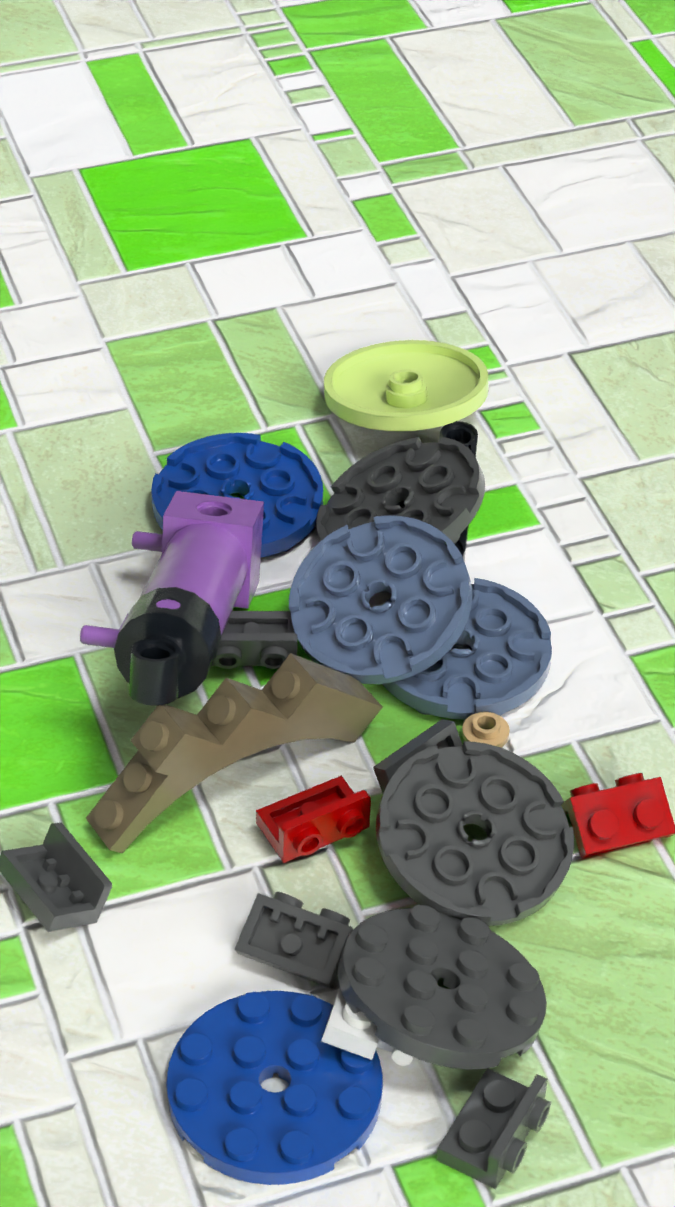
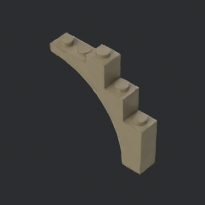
[86,653,383,853]

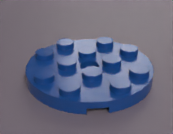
[152,433,323,557]
[167,991,383,1185]

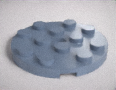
[289,515,472,684]
[382,578,552,719]

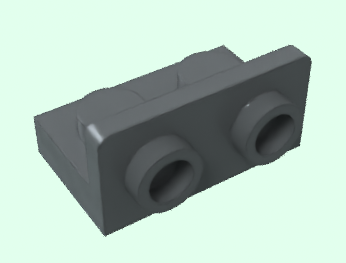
[234,892,354,989]
[437,1068,551,1189]

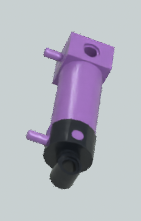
[80,491,264,706]

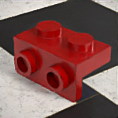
[562,773,675,858]
[256,775,371,863]

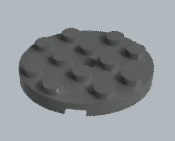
[316,437,485,544]
[376,741,574,926]
[338,905,547,1069]

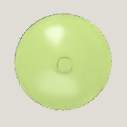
[324,340,489,431]

